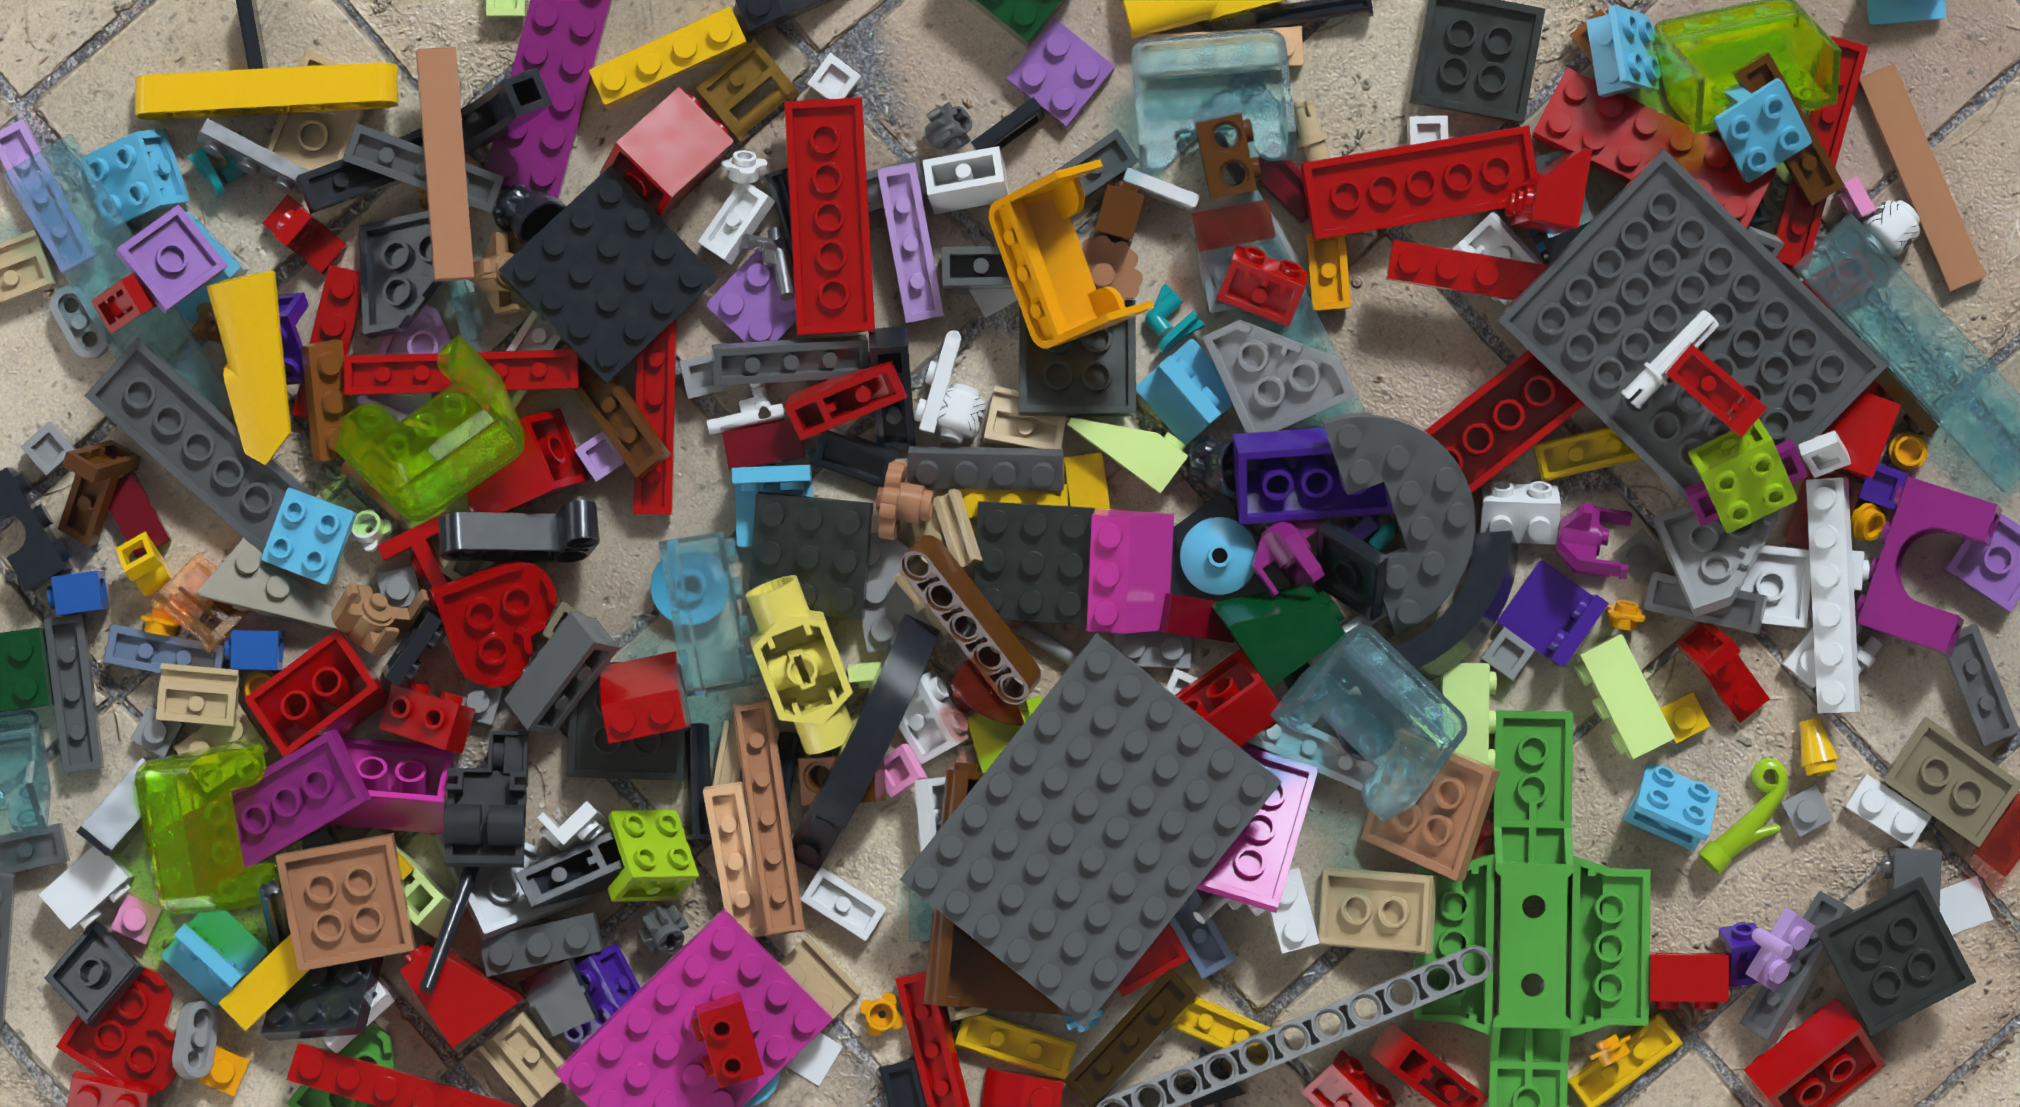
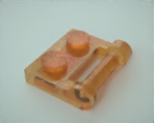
[150,551,252,654]

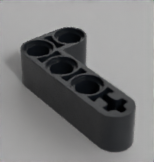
[438,500,600,563]

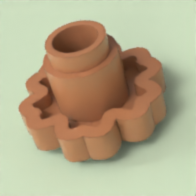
[1082,235,1143,304]
[876,461,934,540]

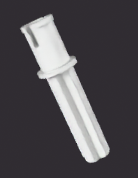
[1621,310,1719,409]

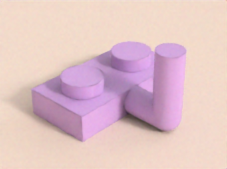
[1745,907,1816,992]

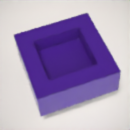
[1856,464,1908,511]

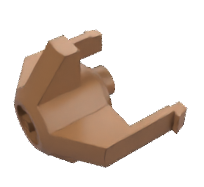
[467,232,528,315]
[331,583,429,655]

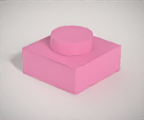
[1837,176,1876,221]
[884,744,927,798]
[110,893,164,944]

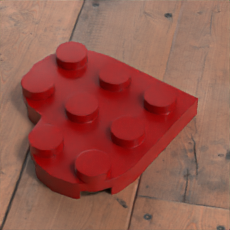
[430,560,557,688]
[56,964,178,1095]

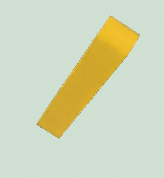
[135,62,399,120]

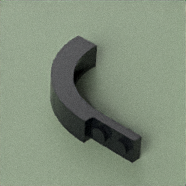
[295,67,552,214]
[1283,530,1518,698]
[792,613,940,871]

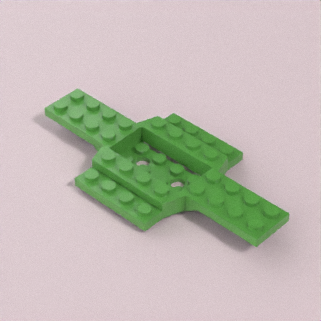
[1413,710,1651,1107]

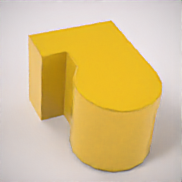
[115,531,174,597]

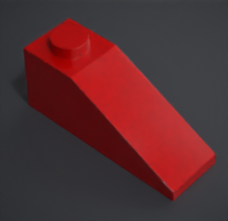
[784,361,907,441]
[1368,1022,1488,1107]

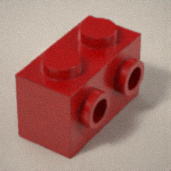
[378,680,476,753]
[1649,952,1729,1009]
[690,992,764,1088]

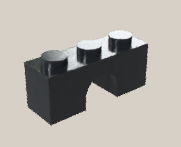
[0,467,73,592]

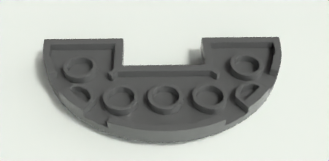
[1321,412,1475,635]

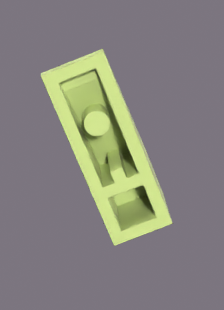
[1066,417,1188,495]
[363,828,465,938]

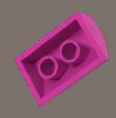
[1087,509,1174,634]
[328,737,455,834]

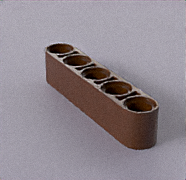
[900,535,1041,705]

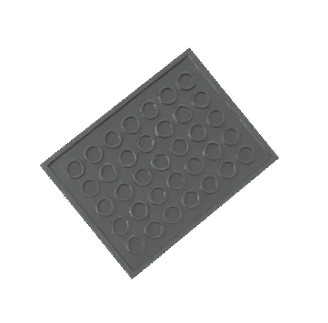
[1497,148,1887,535]
[900,633,1282,1027]

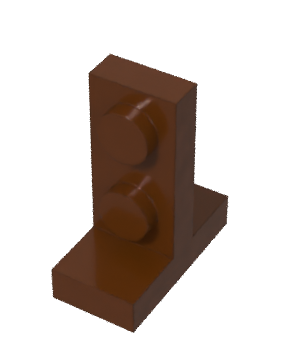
[58,440,141,546]

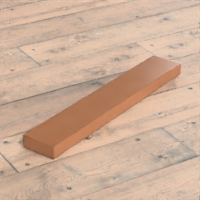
[416,47,474,282]
[1858,63,1986,292]
[732,699,806,937]

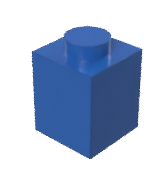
[47,570,110,616]
[224,630,284,670]

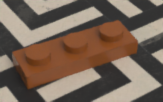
[301,339,354,462]

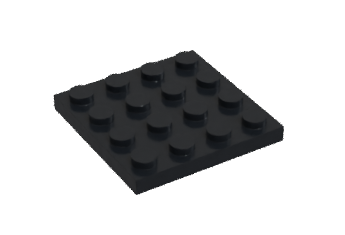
[497,166,718,385]

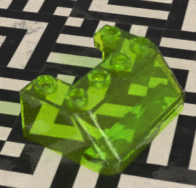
[1654,0,1841,134]
[335,335,525,522]
[135,741,282,914]

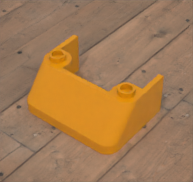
[989,159,1154,349]

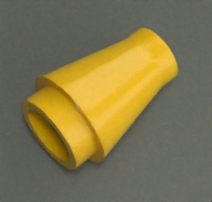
[1799,718,1839,777]

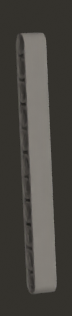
[1097,945,1493,1107]

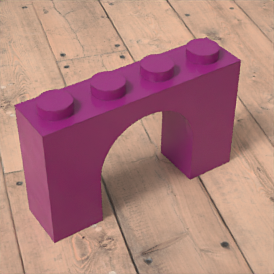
[1855,476,2003,657]

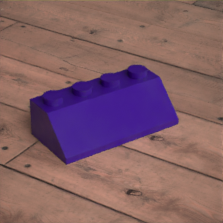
[1233,428,1394,524]

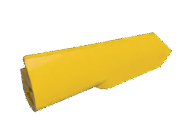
[1122,0,1285,39]
[206,270,292,465]

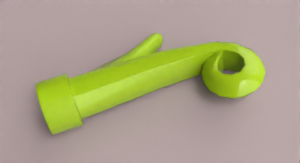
[1697,758,1789,875]

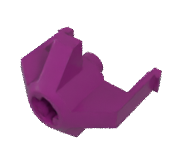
[1556,503,1633,579]
[1251,519,1325,597]

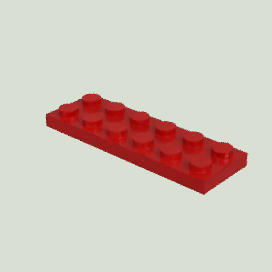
[1532,67,1777,229]
[784,97,875,336]
[1300,125,1537,240]

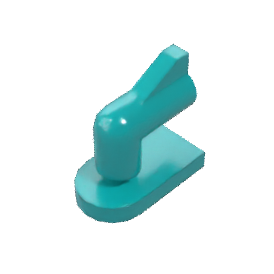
[187,131,247,198]
[1145,283,1206,354]
[1367,518,1397,553]

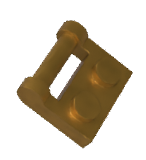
[696,39,800,143]

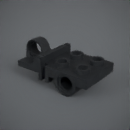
[444,731,529,868]

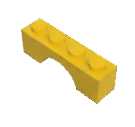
[589,6,748,111]

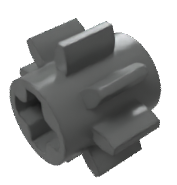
[925,102,972,153]
[637,905,689,953]

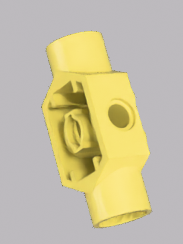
[745,575,853,755]

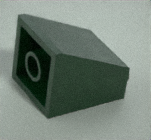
[1212,584,1347,688]

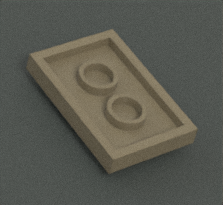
[1880,717,2020,848]

